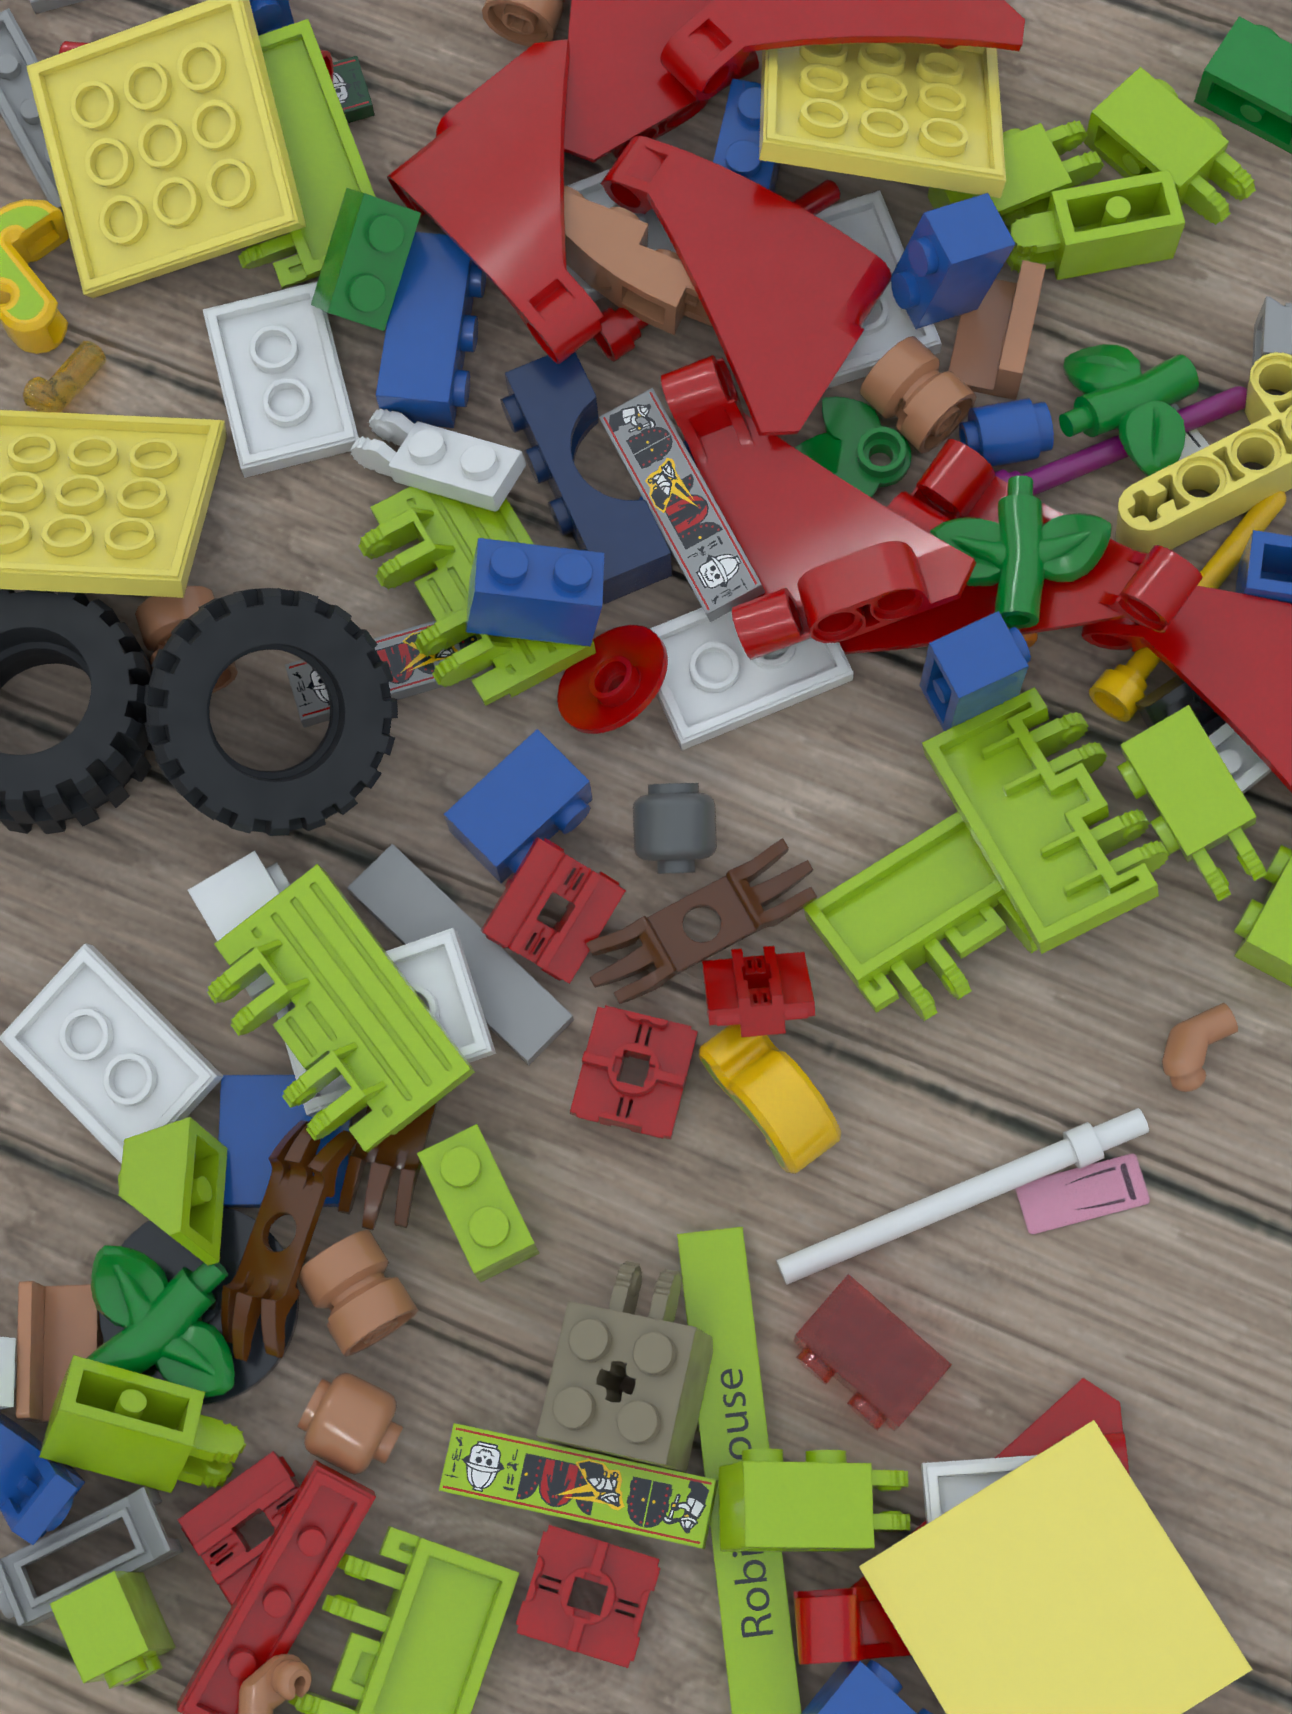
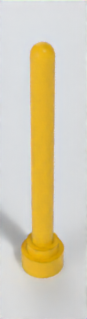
[1089,491,1286,722]

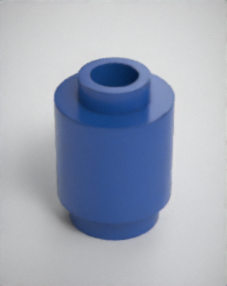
[959,398,1054,467]

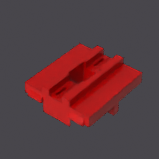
[480,837,626,984]
[702,946,815,1037]
[570,1005,698,1140]
[177,1451,300,1607]
[516,1525,661,1668]

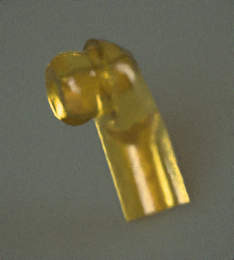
[23,341,106,413]

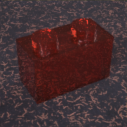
[793,1274,952,1431]

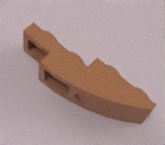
[564,185,712,335]

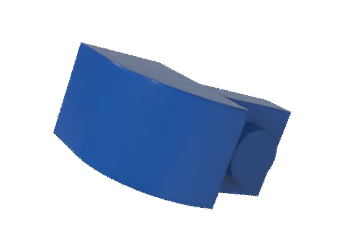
[0,1412,85,1545]

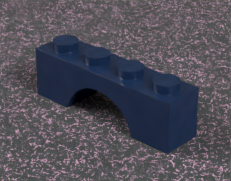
[500,352,672,604]

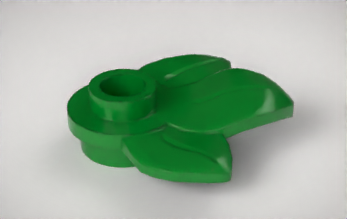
[794,396,912,498]

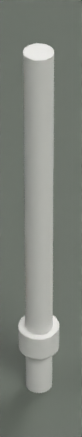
[776,1108,1149,1285]

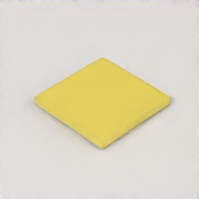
[26,0,306,298]
[759,43,1006,198]
[0,410,227,598]
[859,1420,1253,1714]

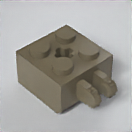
[536,1261,713,1473]

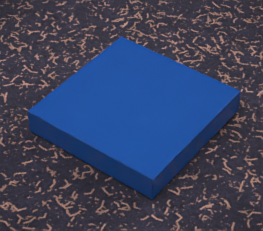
[219,1075,352,1208]

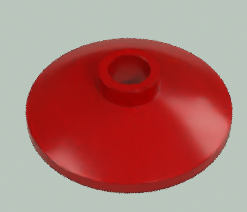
[557,625,668,734]

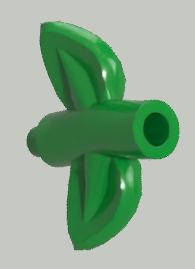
[1059,344,1199,477]
[930,475,1112,629]
[86,1245,235,1398]

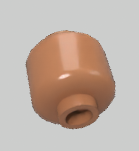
[297,1373,403,1475]

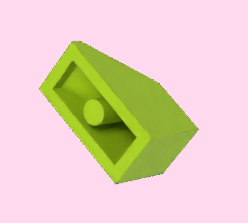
[118,1117,228,1266]

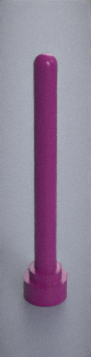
[995,386,1247,496]

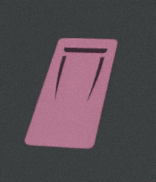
[1016,1154,1150,1234]

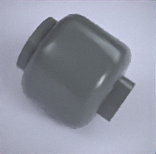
[633,783,717,874]

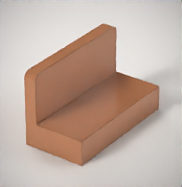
[948,260,1046,400]
[16,1281,103,1423]

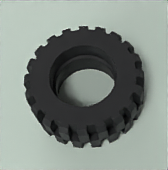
[144,588,398,836]
[0,589,153,834]

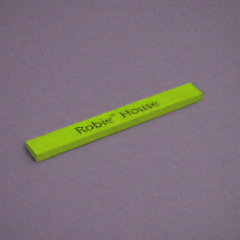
[677,1227,801,1714]

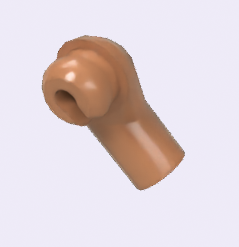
[1162,1003,1238,1092]
[238,1654,312,1714]

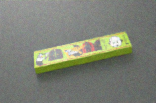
[439,1423,719,1549]

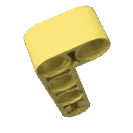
[1115,352,1292,553]

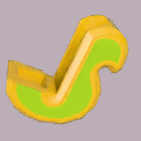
[0,199,69,354]
[699,1024,841,1174]

